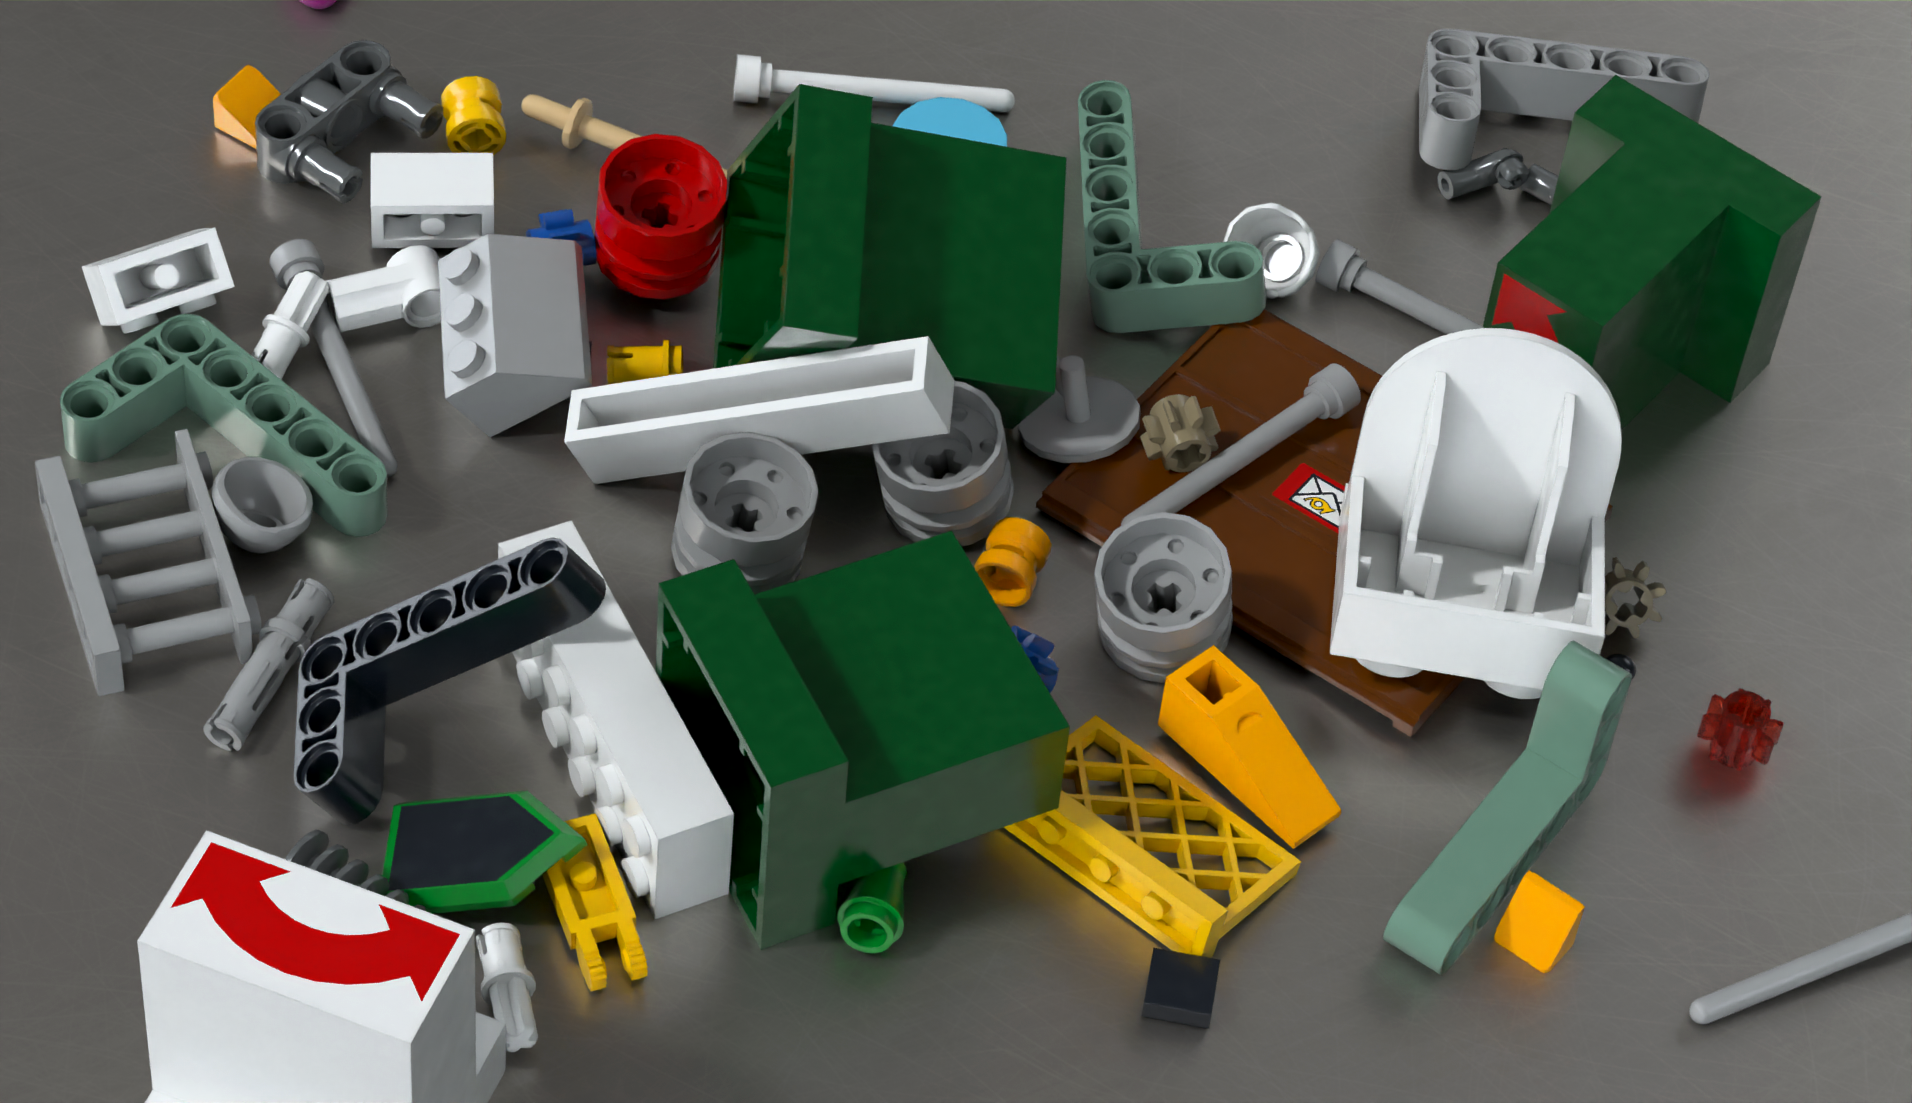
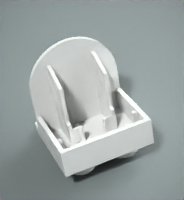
[1329,328,1622,699]

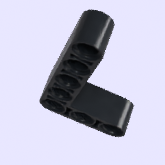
[294,537,606,826]

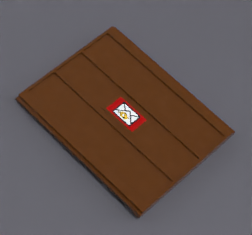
[1036,309,1613,737]

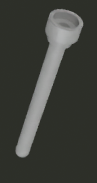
[269,239,398,478]
[1315,239,1483,334]
[1121,363,1361,526]
[1689,912,1912,1025]

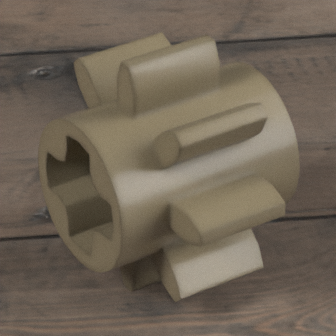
[1140,394,1221,472]
[1605,557,1666,639]

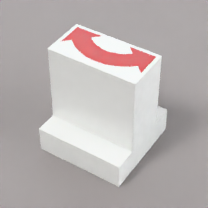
[137,830,506,1103]

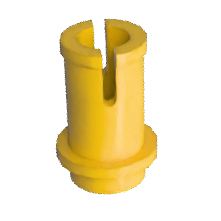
[607,340,684,385]

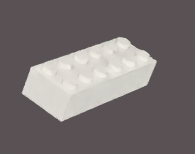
[498,520,734,920]

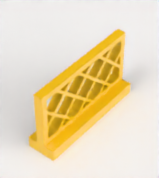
[1004,715,1301,958]

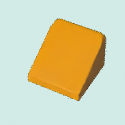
[213,64,281,149]
[1494,870,1585,973]

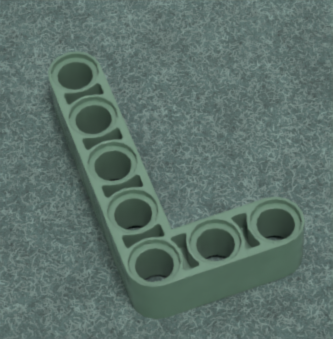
[1078,80,1267,333]
[60,314,388,537]
[1383,640,1632,975]

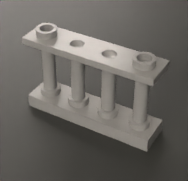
[35,429,262,696]

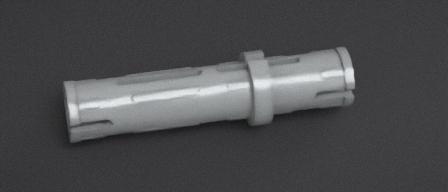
[203,578,334,751]

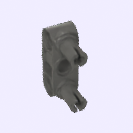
[255,40,443,204]

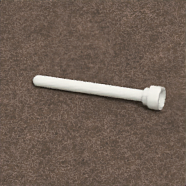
[734,54,1015,112]

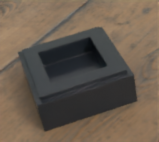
[1142,948,1220,1029]

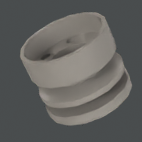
[872,381,1014,546]
[671,432,818,594]
[1094,512,1233,683]

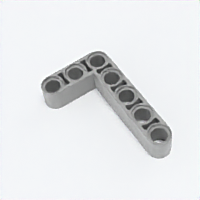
[1419,29,1710,170]

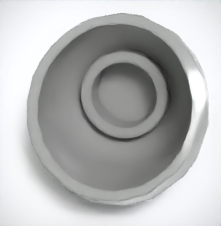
[211,457,313,554]

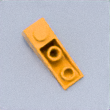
[1158,645,1342,849]

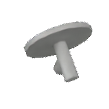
[1017,355,1141,463]

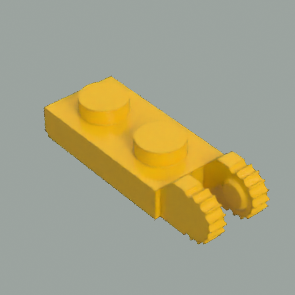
[542,813,648,991]

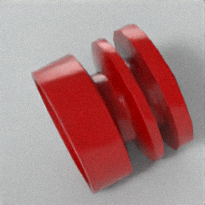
[594,134,727,299]

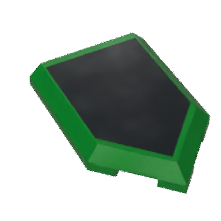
[382,790,588,914]

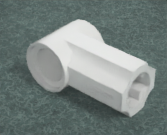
[325,245,441,332]

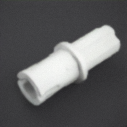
[251,271,329,379]
[476,922,538,1052]

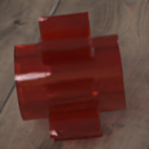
[1697,688,1783,771]

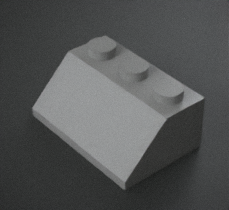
[438,234,592,438]

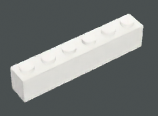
[564,336,954,484]

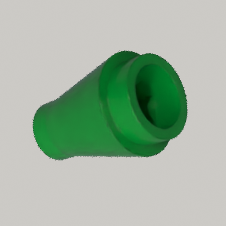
[837,862,907,953]

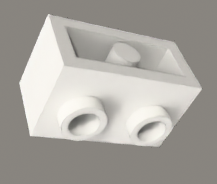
[371,153,494,248]
[82,227,235,334]

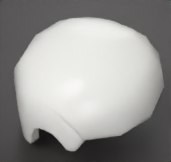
[1223,202,1320,299]

